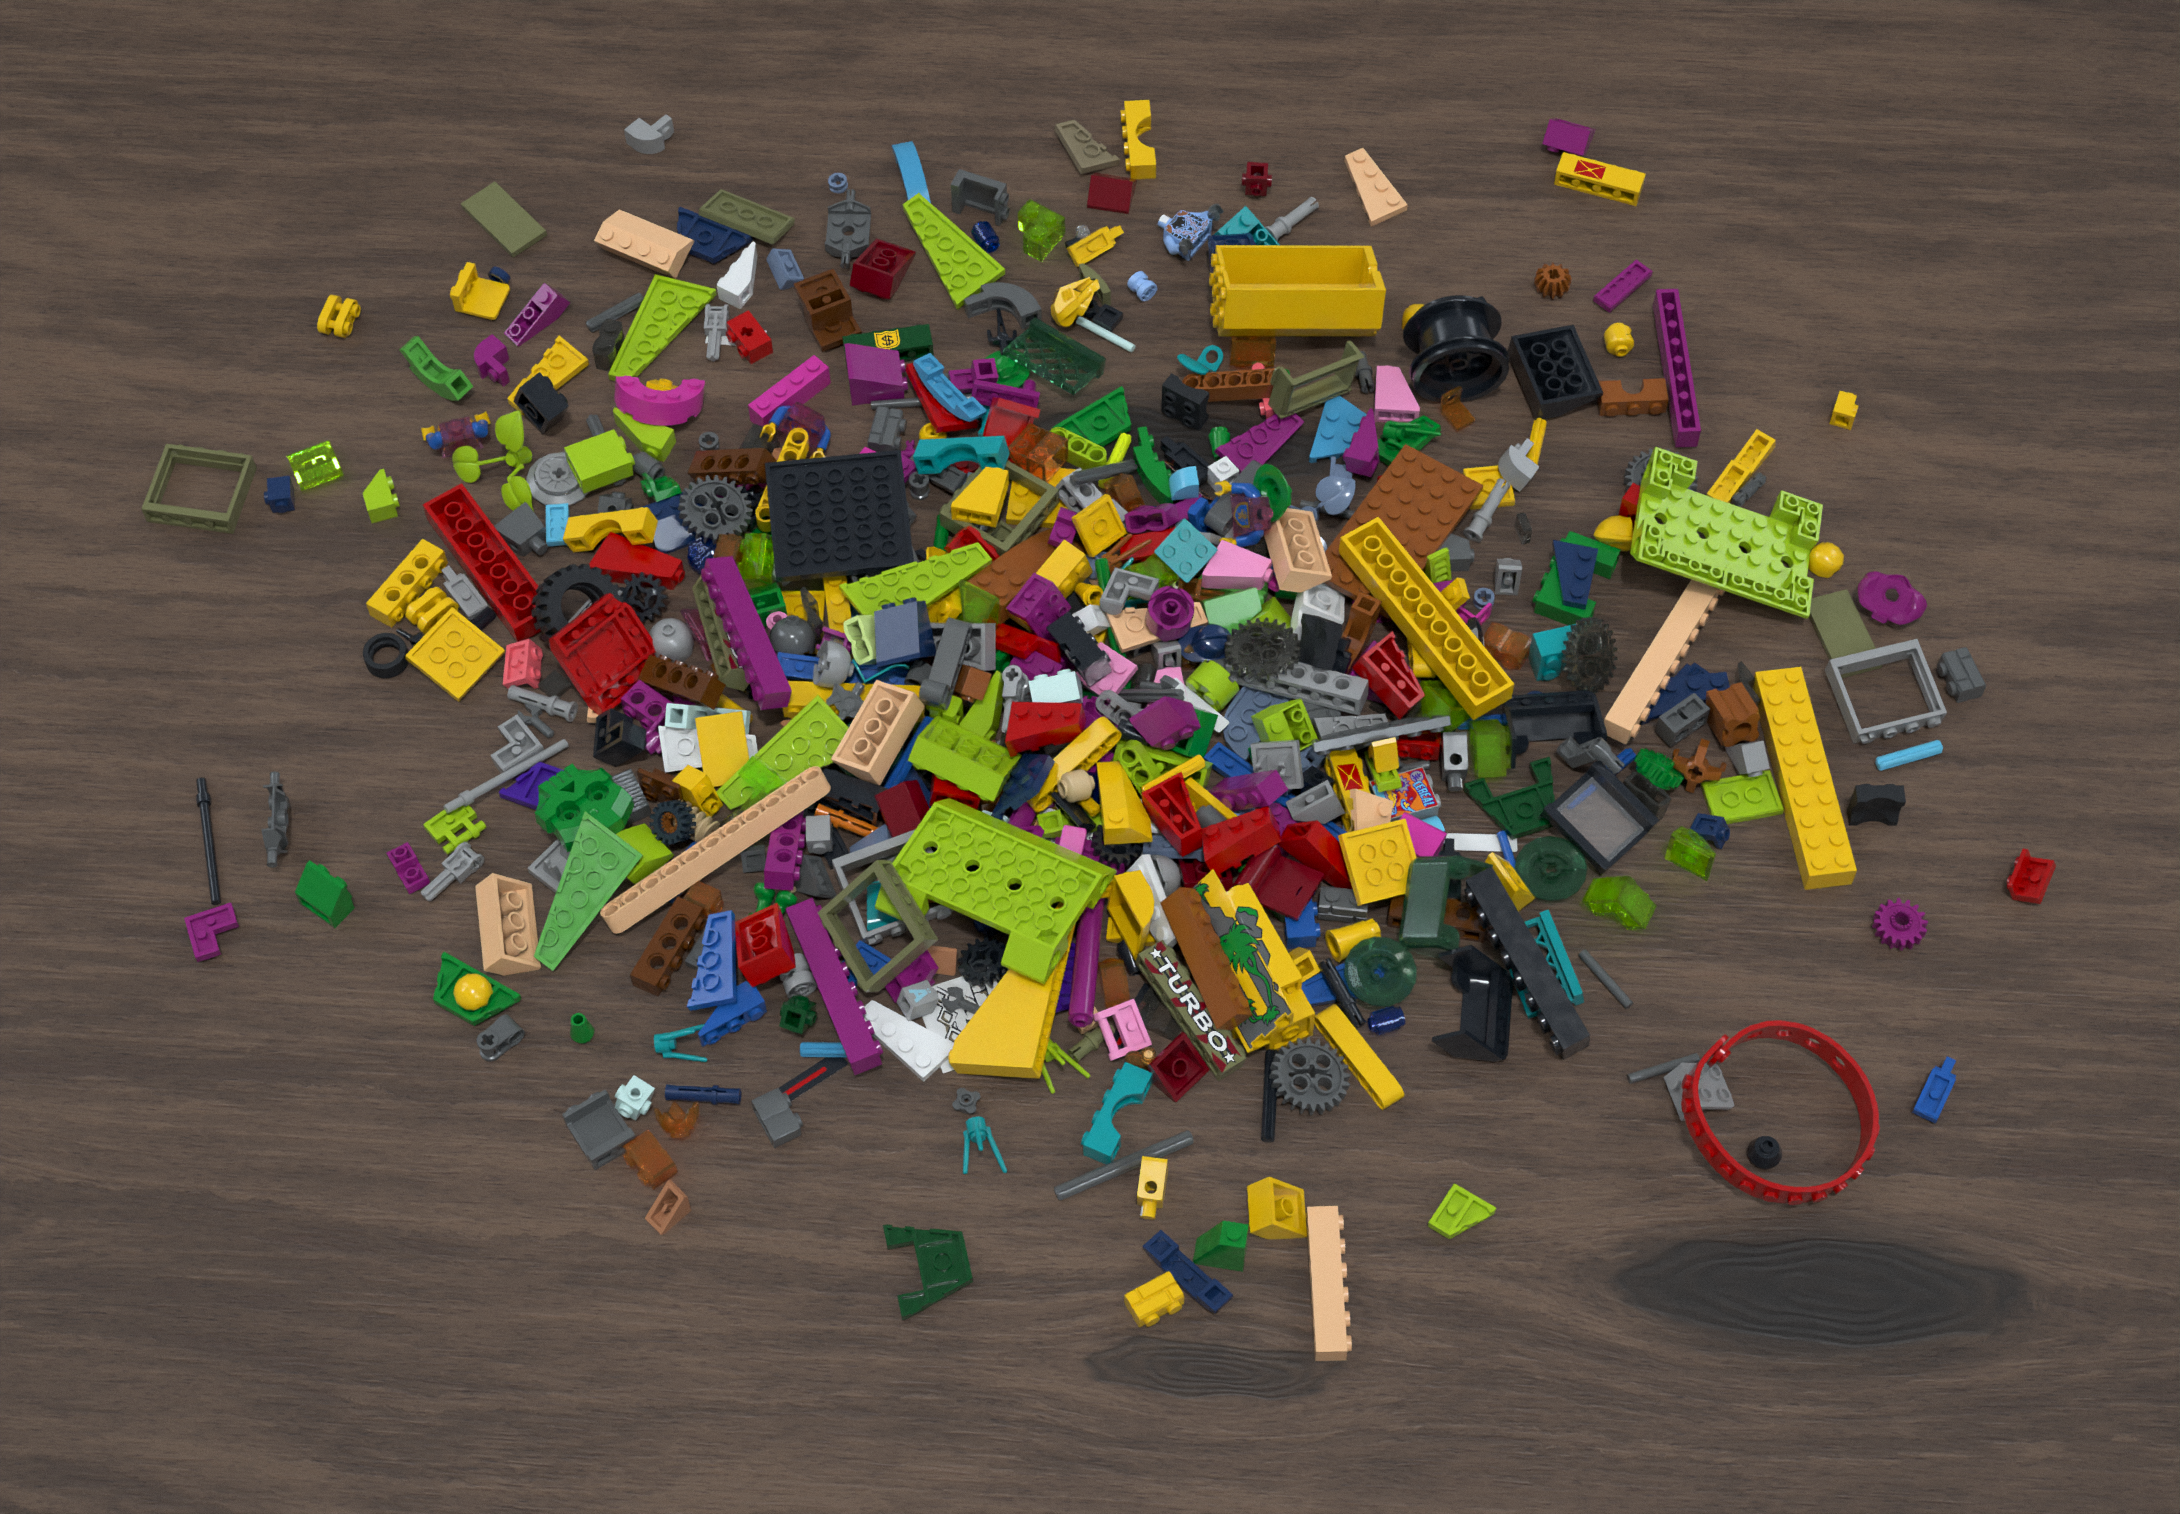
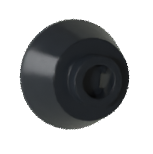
[1747,1136,1782,1169]

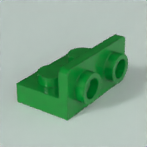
[640,472,682,502]

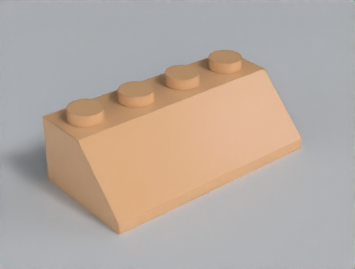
[594,209,694,279]
[1262,508,1332,593]
[831,680,925,786]
[475,873,541,976]

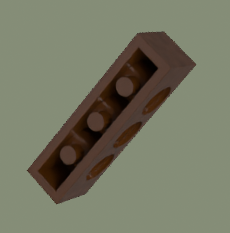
[687,448,777,485]
[638,654,726,710]
[1387,893,1486,943]
[630,897,706,997]

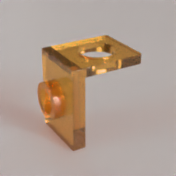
[1440,386,1475,431]

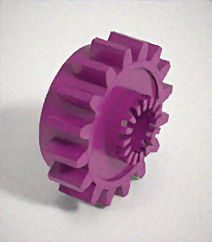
[1872,898,1928,951]

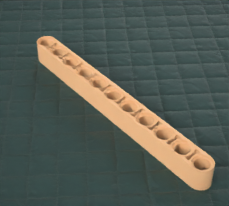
[600,766,831,934]

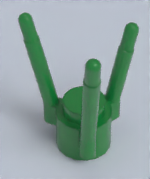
[1383,421,1441,449]

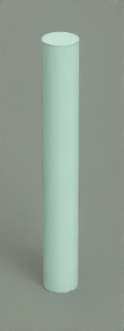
[1076,316,1135,353]

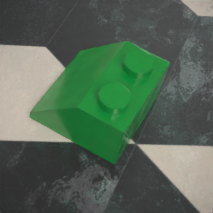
[1170,706,1218,758]

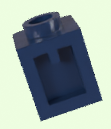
[1689,813,1730,849]

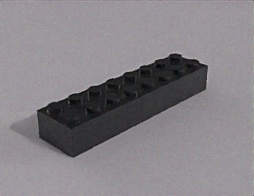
[1464,866,1590,1060]

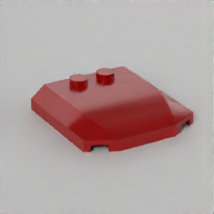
[549,593,656,715]

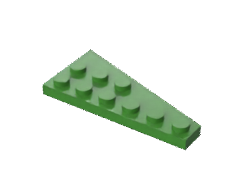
[534,811,643,971]

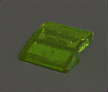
[286,440,344,491]

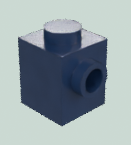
[264,476,295,513]

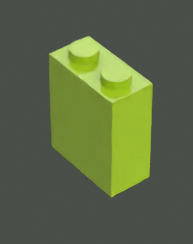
[564,429,635,494]

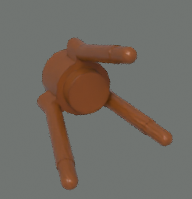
[1101,533,1152,575]

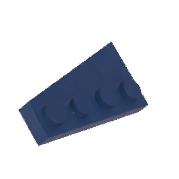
[1641,672,1730,725]

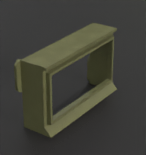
[1268,340,1364,419]

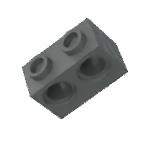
[1655,693,1710,747]

